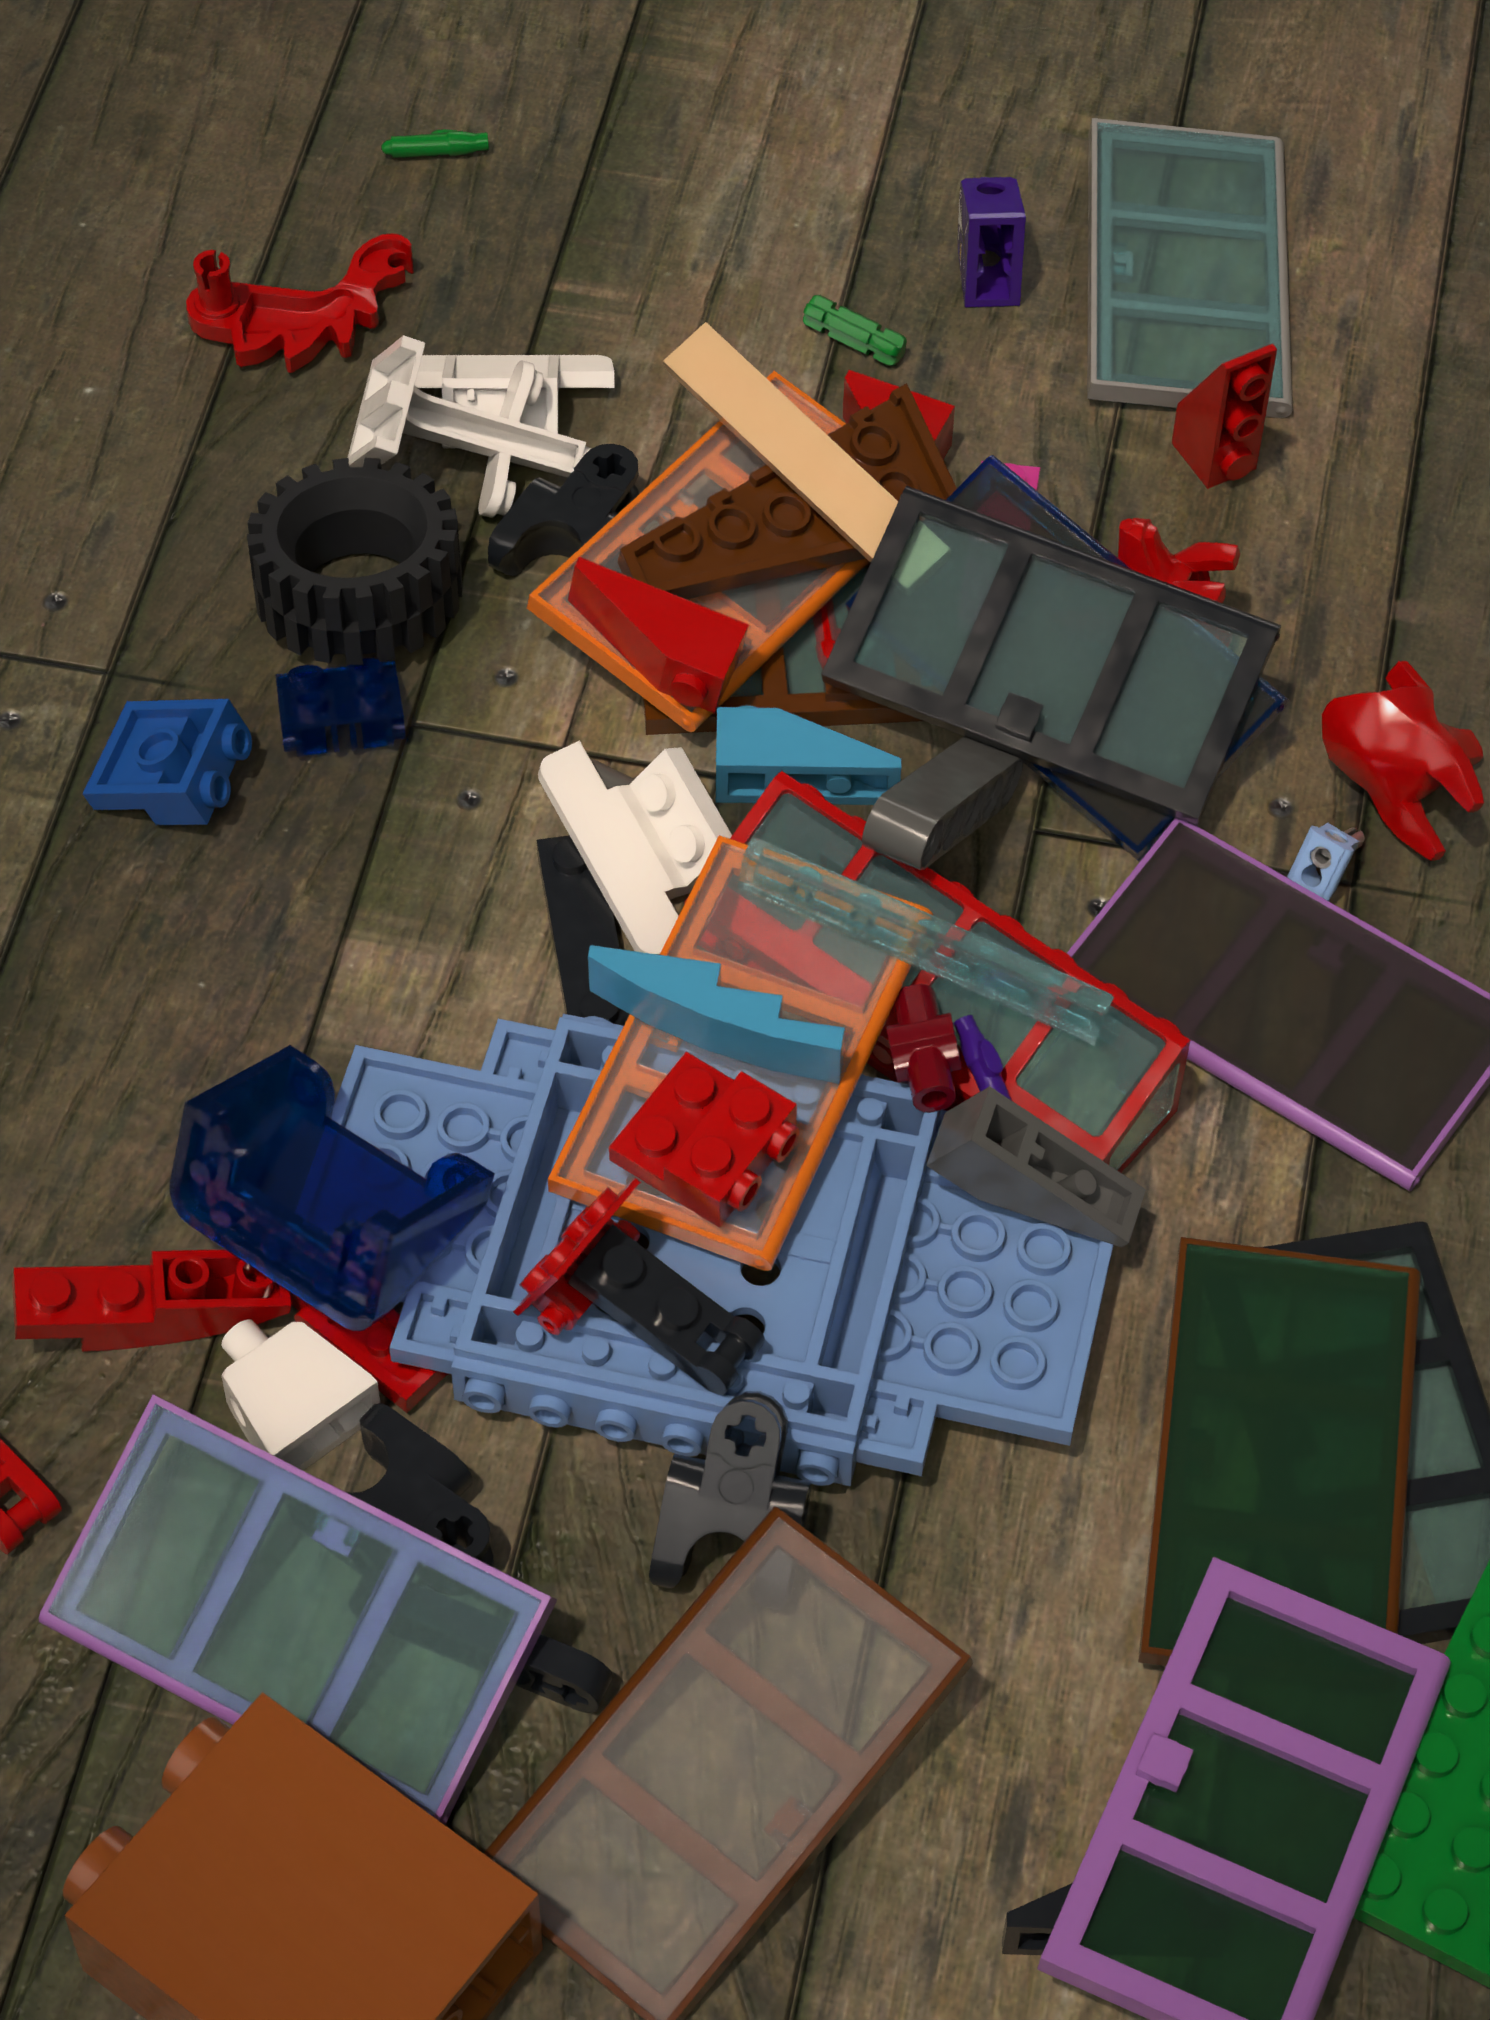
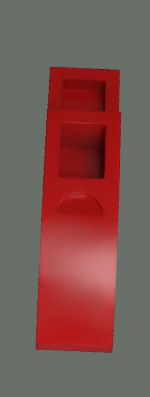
[12,1249,291,1352]

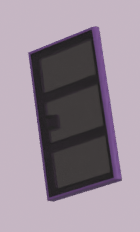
[1067,818,1490,1192]

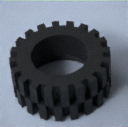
[247,458,463,665]

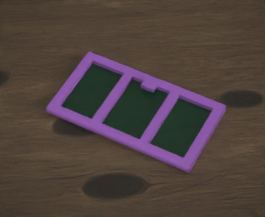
[1037,1557,1451,2020]

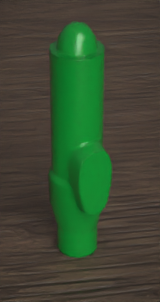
[381,129,489,158]

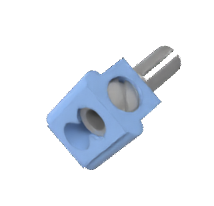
[1287,823,1365,901]

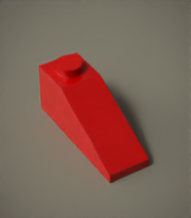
[568,557,749,714]

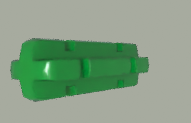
[803,295,907,367]

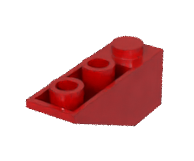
[1172,343,1277,489]

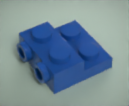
[83,699,252,825]

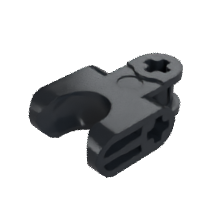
[488,444,644,604]
[649,1391,812,1612]
[286,1403,494,1596]

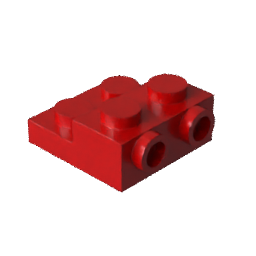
[609,1051,800,1228]

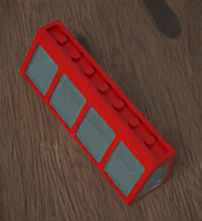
[684,771,1191,1173]

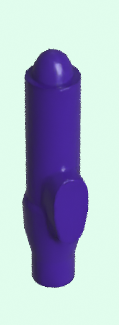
[953,1015,1012,1101]

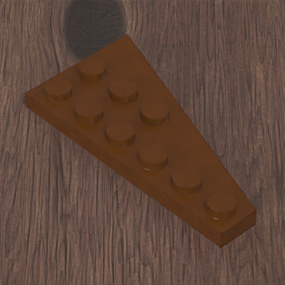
[617,383,968,599]

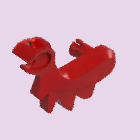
[186,233,414,373]

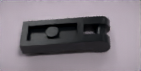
[568,1224,765,1395]

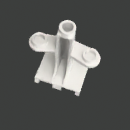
[347,335,592,518]

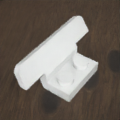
[415,355,614,448]
[538,740,732,955]

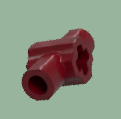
[887,983,962,1113]

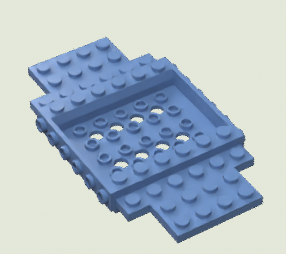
[279,1014,1114,1486]

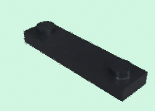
[536,835,630,1026]

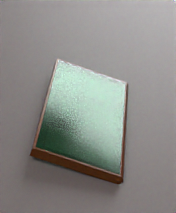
[1138,1237,1421,1696]

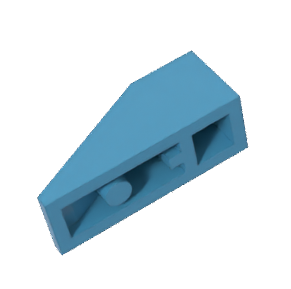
[716,705,901,805]

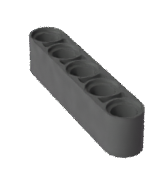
[862,737,1024,870]

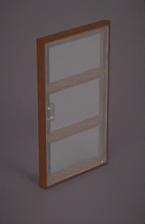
[484,1507,973,2020]

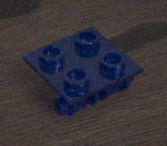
[275,658,406,757]

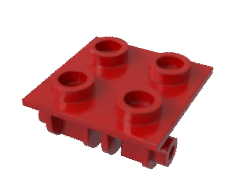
[513,1178,641,1335]

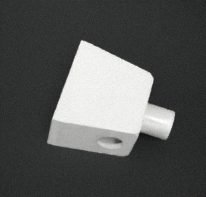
[221,1319,380,1470]

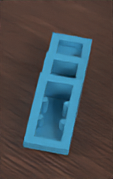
[588,945,845,1084]

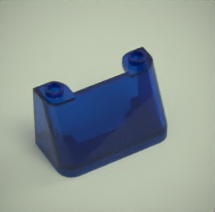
[170,1045,495,1331]

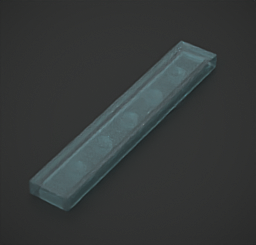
[737,837,1114,1046]

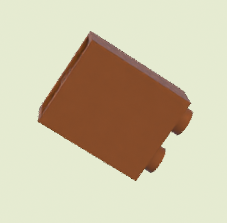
[63,1692,543,2020]

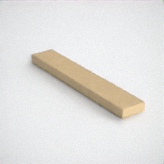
[663,322,952,598]

